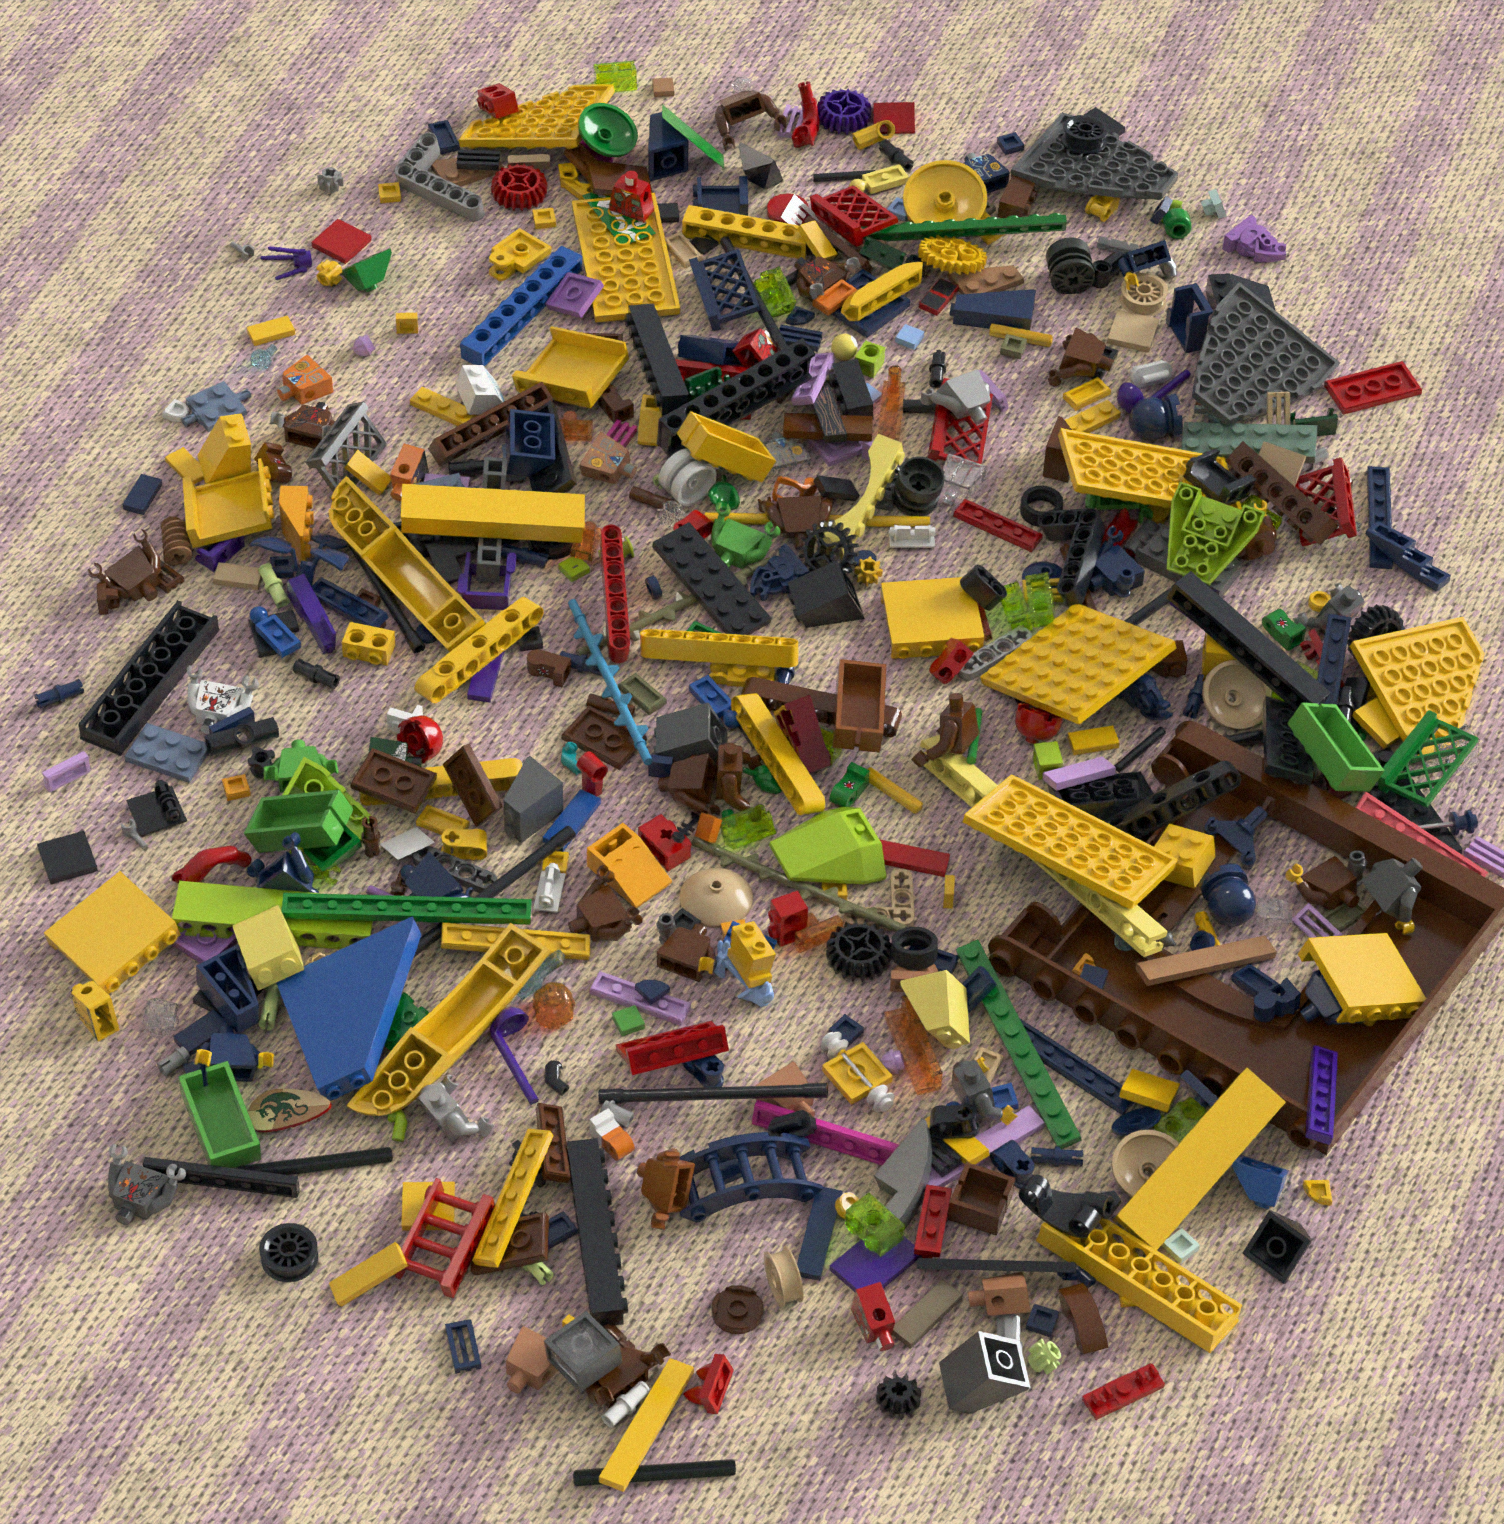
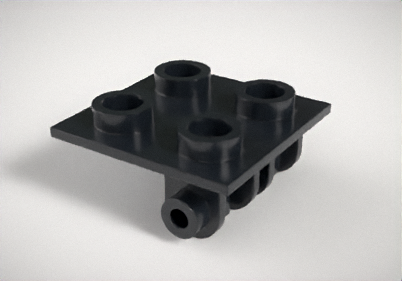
[126,780,187,836]

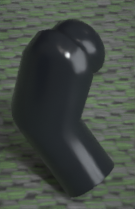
[545,1060,569,1096]

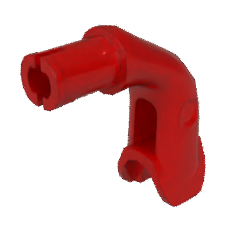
[791,81,820,148]
[171,845,252,884]

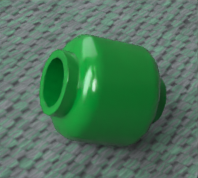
[1163,208,1192,239]

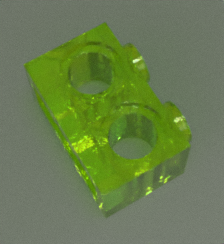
[1153,1096,1207,1143]

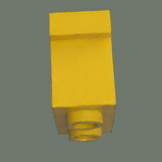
[727,921,776,988]

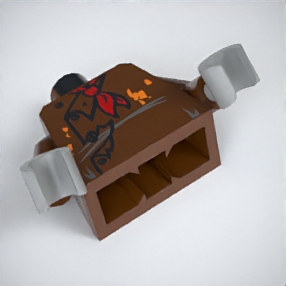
[794,257,861,302]
[269,402,335,449]

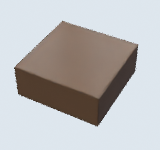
[652,77,674,97]

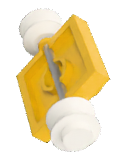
[821,1032,895,1112]

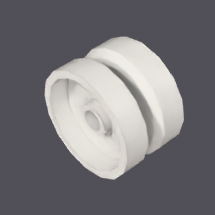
[659,448,716,507]

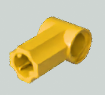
[852,120,895,150]

